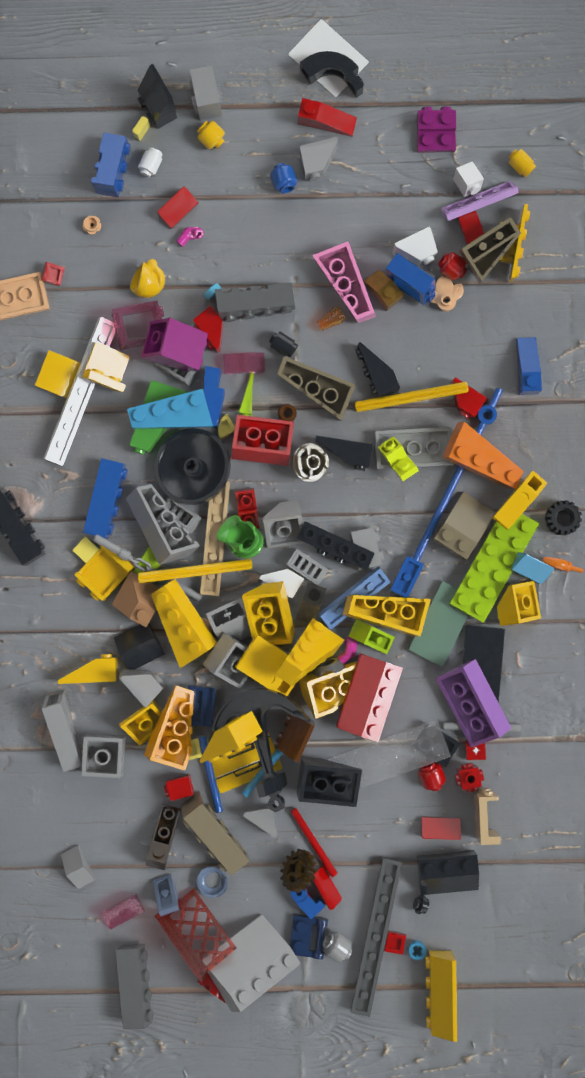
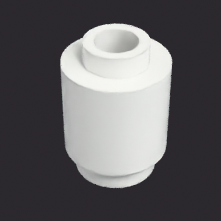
[138,147,163,178]

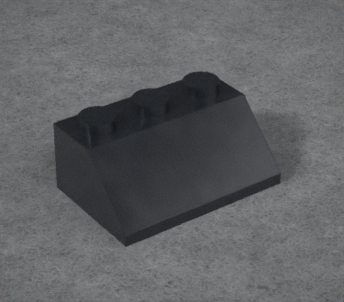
[417,850,479,895]

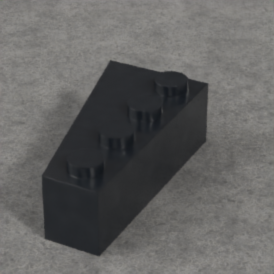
[0,487,46,566]

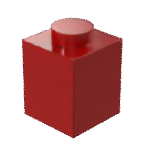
[164,774,195,801]

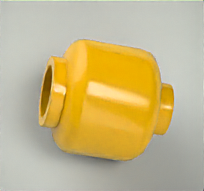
[197,120,225,149]

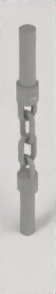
[93,534,202,602]

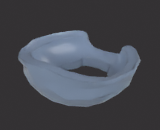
[196,866,228,898]

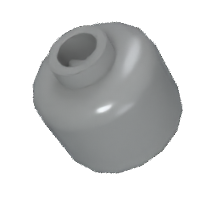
[323,932,352,962]

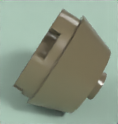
[291,443,329,482]

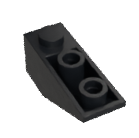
[355,342,400,398]

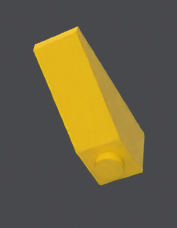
[58,654,119,684]

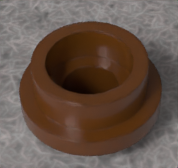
[278,404,297,421]

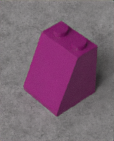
[141,317,208,372]

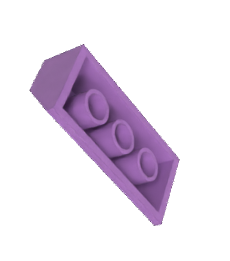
[435,659,512,747]

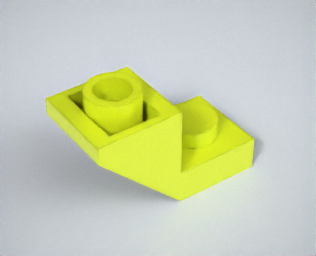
[378,436,419,481]

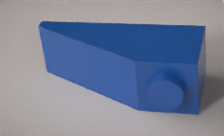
[516,337,542,395]

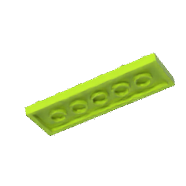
[449,514,539,623]

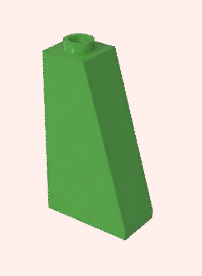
[130,380,188,455]

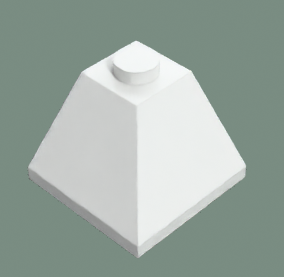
[392,226,438,265]

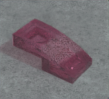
[223,353,265,374]

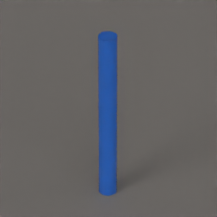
[198,736,223,813]

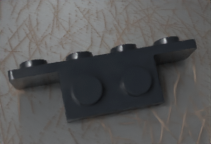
[297,521,374,570]

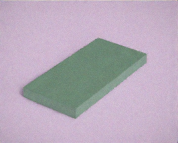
[408,581,468,667]

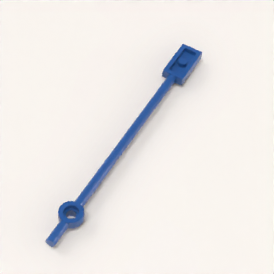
[390,388,503,598]

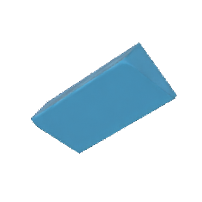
[511,552,554,584]

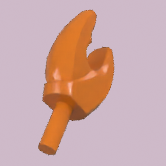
[542,557,583,573]

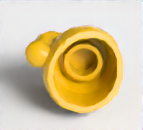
[130,259,165,298]

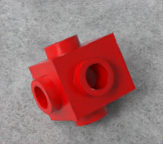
[455,763,484,792]

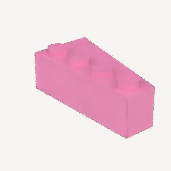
[312,241,376,324]

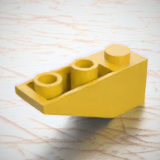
[493,471,547,530]

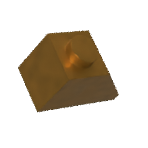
[364,270,403,311]

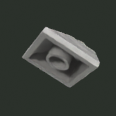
[300,137,338,181]
[263,500,305,549]
[119,669,163,708]

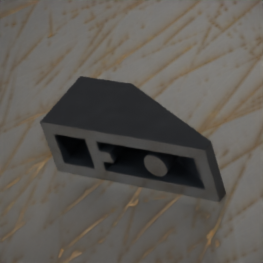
[315,435,373,471]

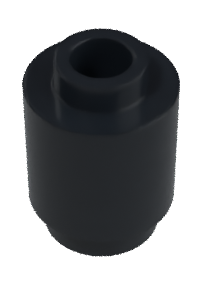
[269,331,298,358]

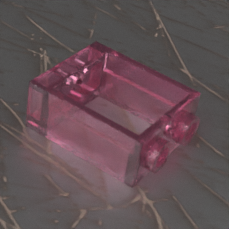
[111,300,164,350]

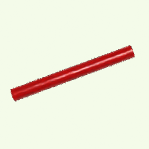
[290,808,338,877]

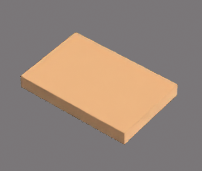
[0,272,50,321]

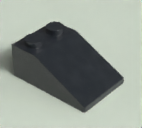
[137,64,177,129]
[296,756,362,807]

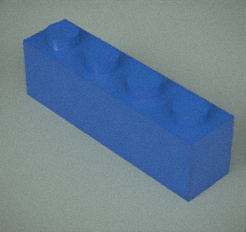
[83,458,128,539]

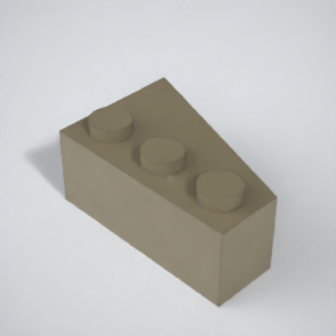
[459,217,521,284]

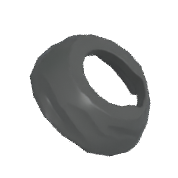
[313,658,344,677]

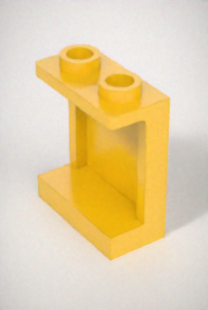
[74,546,135,601]

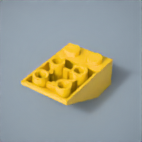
[235,635,296,696]
[199,711,263,763]

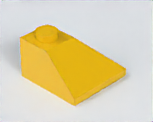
[497,581,541,626]

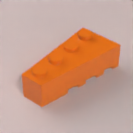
[442,422,524,489]

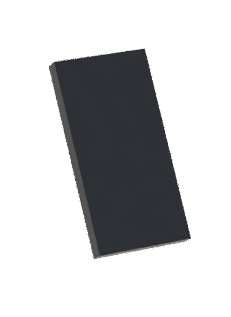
[463,625,505,703]

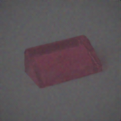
[100,894,145,930]

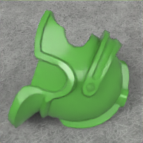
[217,515,264,559]

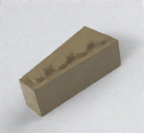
[277,356,356,421]
[181,791,250,876]

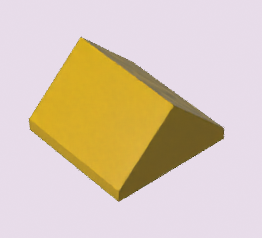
[119,699,162,746]

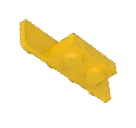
[499,204,530,282]

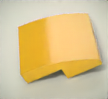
[35,350,81,399]

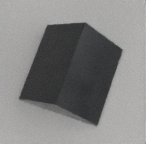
[114,623,165,670]

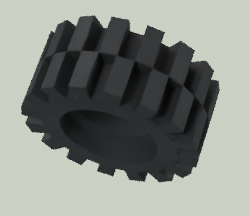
[545,500,582,536]

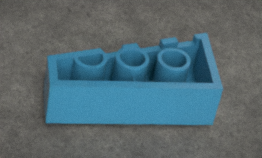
[127,389,213,429]

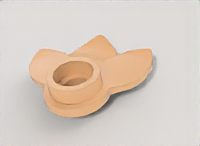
[431,275,464,311]

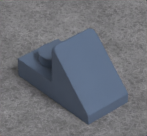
[153,874,180,916]

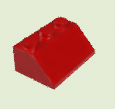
[232,415,294,466]

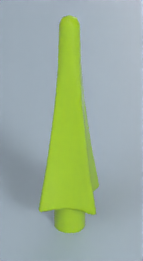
[239,372,254,416]

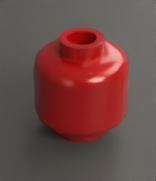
[438,252,467,281]
[418,761,446,791]

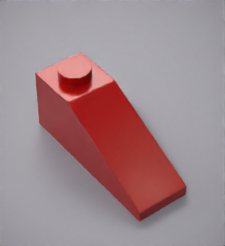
[298,98,357,137]

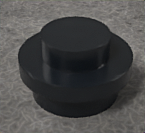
[413,894,429,915]

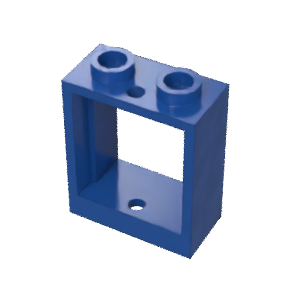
[386,253,436,306]

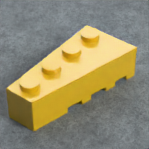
[151,579,217,668]
[342,595,431,637]
[275,619,344,686]

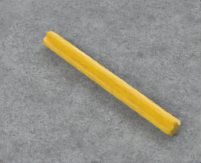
[355,382,469,412]
[137,559,253,583]

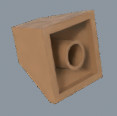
[112,571,161,627]

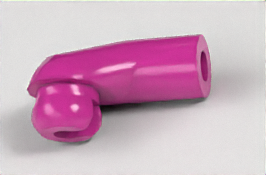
[176,227,204,247]
[337,637,358,664]

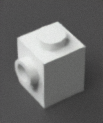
[453,161,484,197]

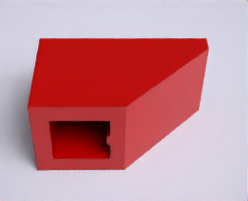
[193,306,224,353]

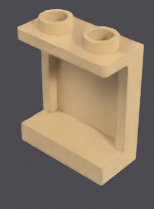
[474,788,501,845]

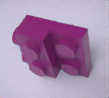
[417,106,456,153]

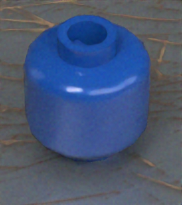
[270,163,297,194]

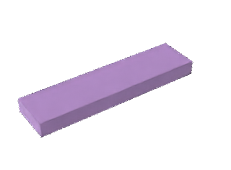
[441,181,519,221]

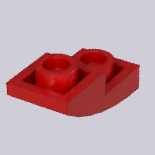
[457,210,484,245]
[235,488,260,529]

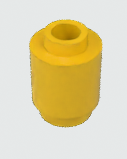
[508,149,536,178]

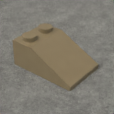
[432,492,496,560]

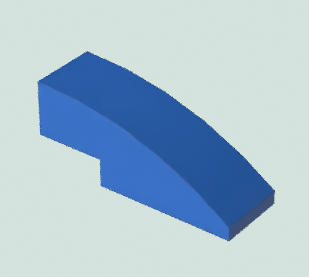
[204,366,225,429]

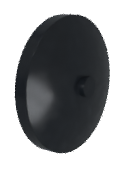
[155,428,231,505]

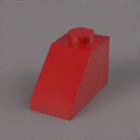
[451,377,487,419]

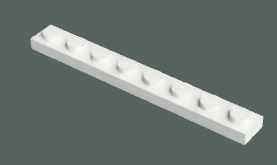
[43,317,118,466]

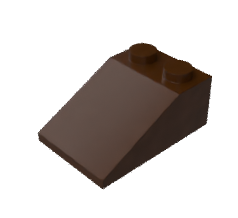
[276,714,315,763]

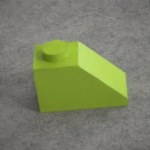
[349,619,395,654]

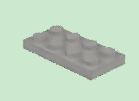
[375,427,454,470]

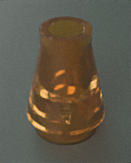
[317,306,346,331]

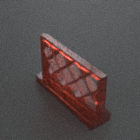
[155,888,237,982]

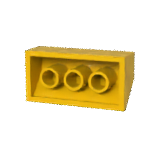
[425,950,457,1042]

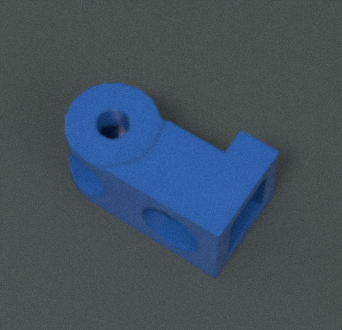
[291,886,325,919]

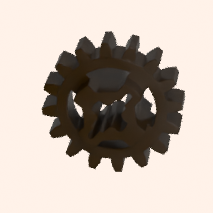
[280,849,318,893]

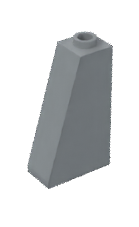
[42,690,83,772]

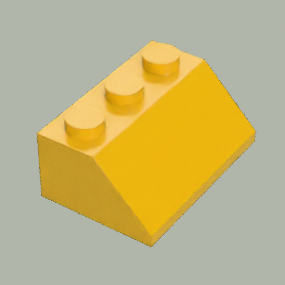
[242,581,295,645]

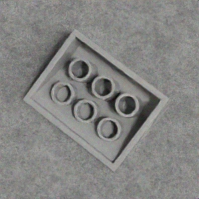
[200,914,300,1012]

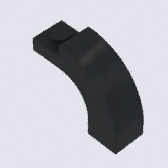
[300,51,364,98]

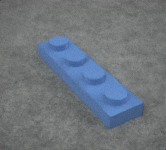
[318,566,390,630]

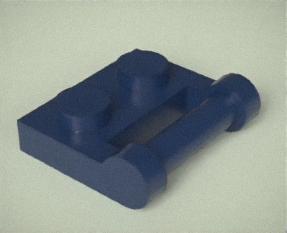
[290,914,328,960]

